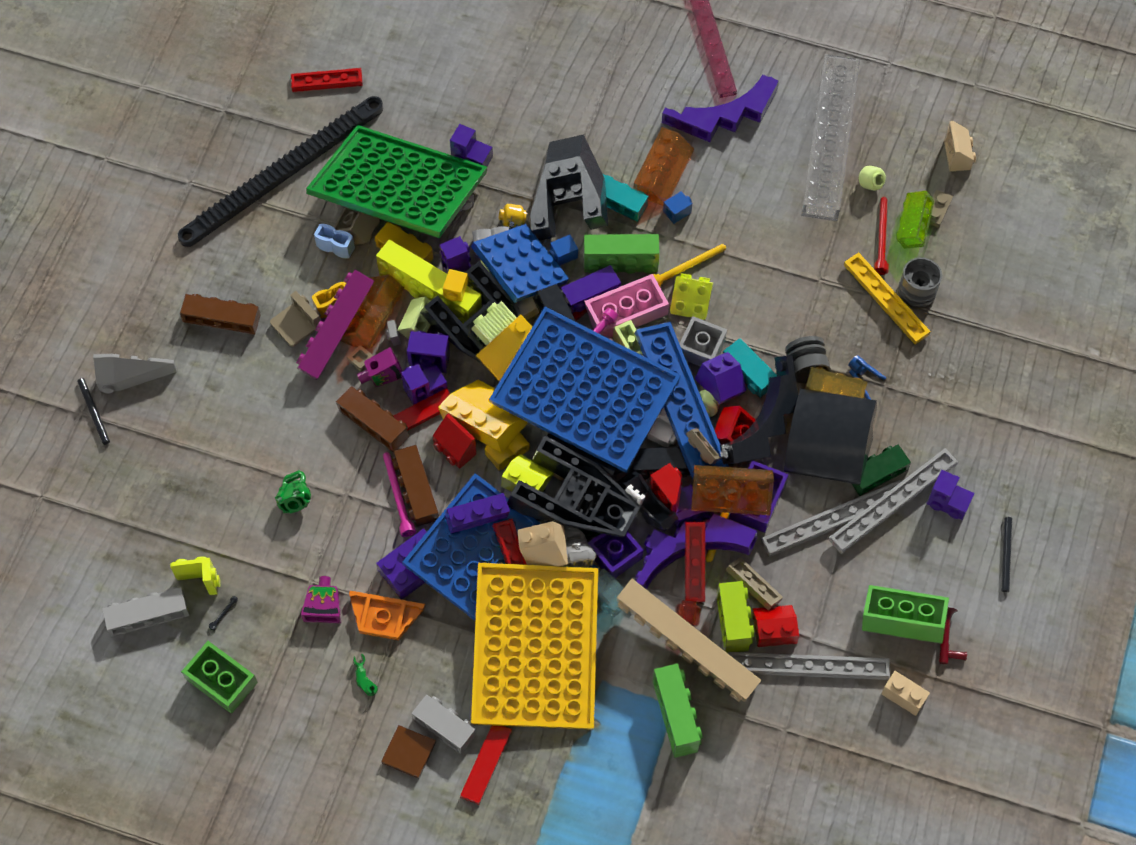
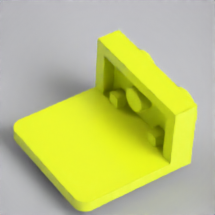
[670,273,714,320]
[170,557,220,595]

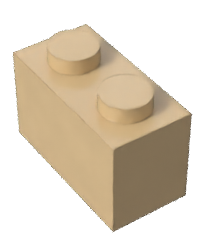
[881,671,930,716]

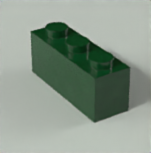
[851,444,911,496]

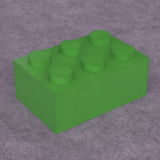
[181,641,258,714]

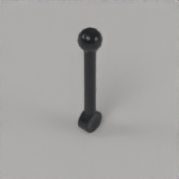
[209,596,238,631]

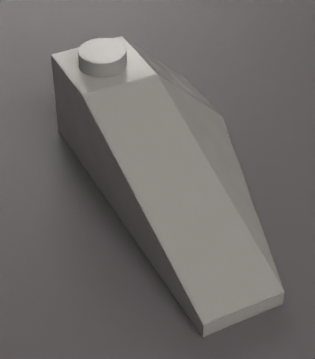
[93,354,177,393]

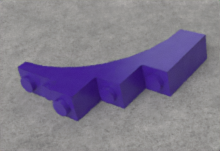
[635,514,757,590]

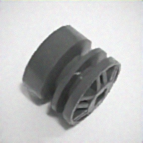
[898,258,942,307]
[785,336,831,383]

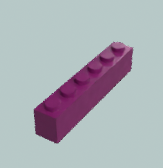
[296,270,374,380]

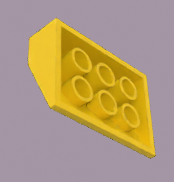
[476,315,532,382]
[438,380,528,453]

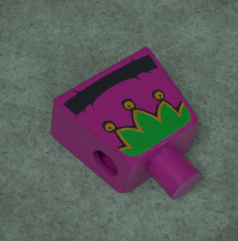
[357,347,403,387]
[301,576,341,623]

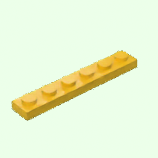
[844,252,931,345]

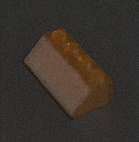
[633,127,694,206]
[340,274,404,349]
[691,465,774,516]

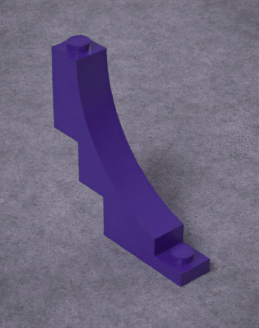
[661,74,779,142]

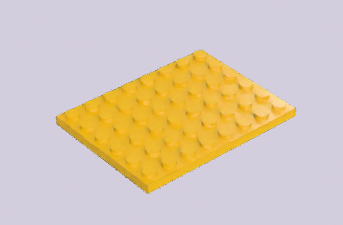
[471,563,598,730]

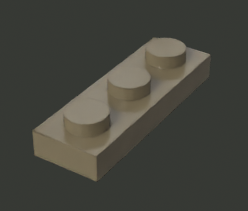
[726,557,783,611]

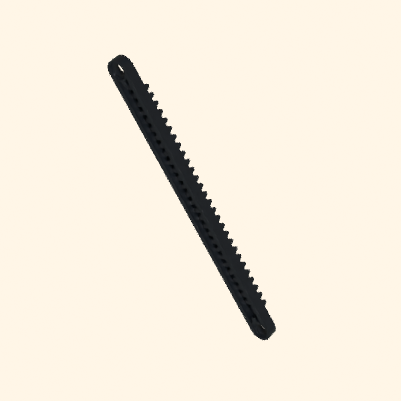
[178,96,383,247]

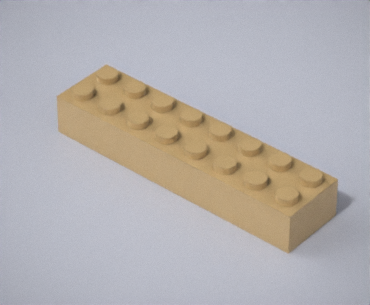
[617,579,761,702]

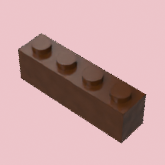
[180,294,261,334]
[336,386,409,453]
[392,445,439,527]

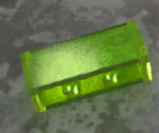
[896,191,934,249]

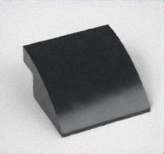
[784,388,877,485]

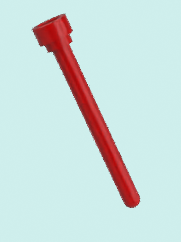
[874,197,889,275]

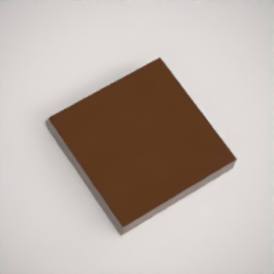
[381,725,436,779]

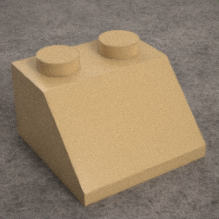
[944,121,976,171]
[518,521,568,566]

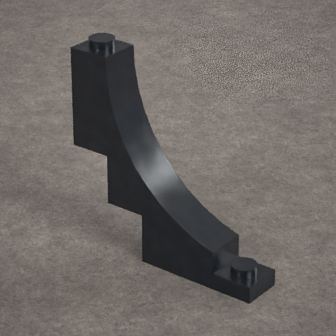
[720,355,798,464]

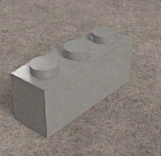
[411,694,476,754]

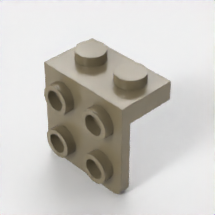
[270,291,321,347]

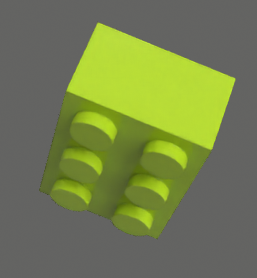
[716,581,754,653]

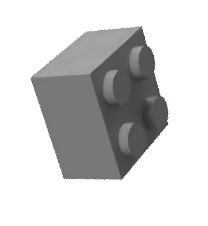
[680,316,727,366]

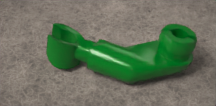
[353,654,378,696]

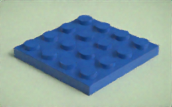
[471,224,569,303]

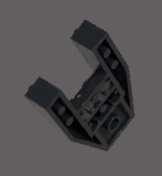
[530,134,608,241]
[420,261,521,365]
[507,436,640,538]

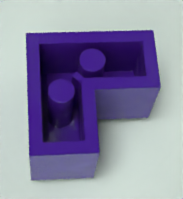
[450,124,493,166]
[401,364,448,405]
[927,469,975,520]

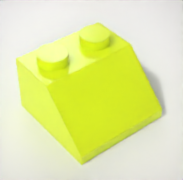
[501,454,554,492]

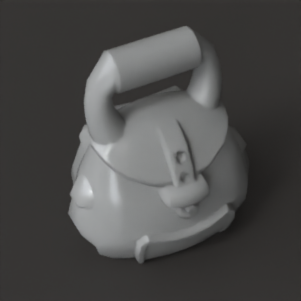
[562,528,596,568]

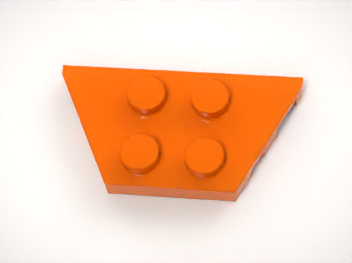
[349,591,425,640]

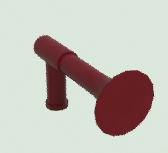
[939,607,967,664]

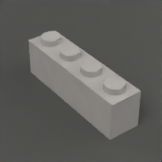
[102,587,189,637]

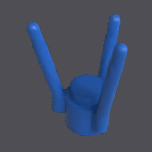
[848,355,886,399]

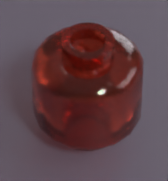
[675,600,701,627]

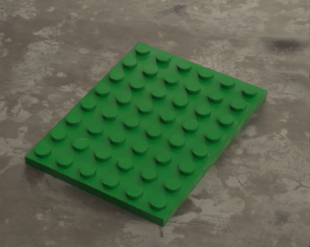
[306,125,487,238]

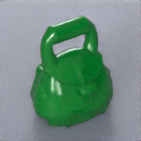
[275,470,311,514]

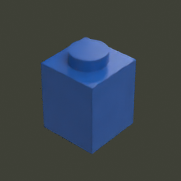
[663,191,693,224]
[549,235,578,266]

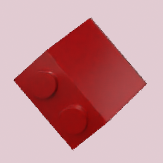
[714,406,756,445]
[433,413,477,469]
[650,463,682,513]
[752,605,800,647]

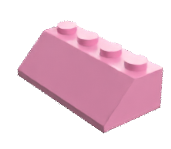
[585,274,669,339]

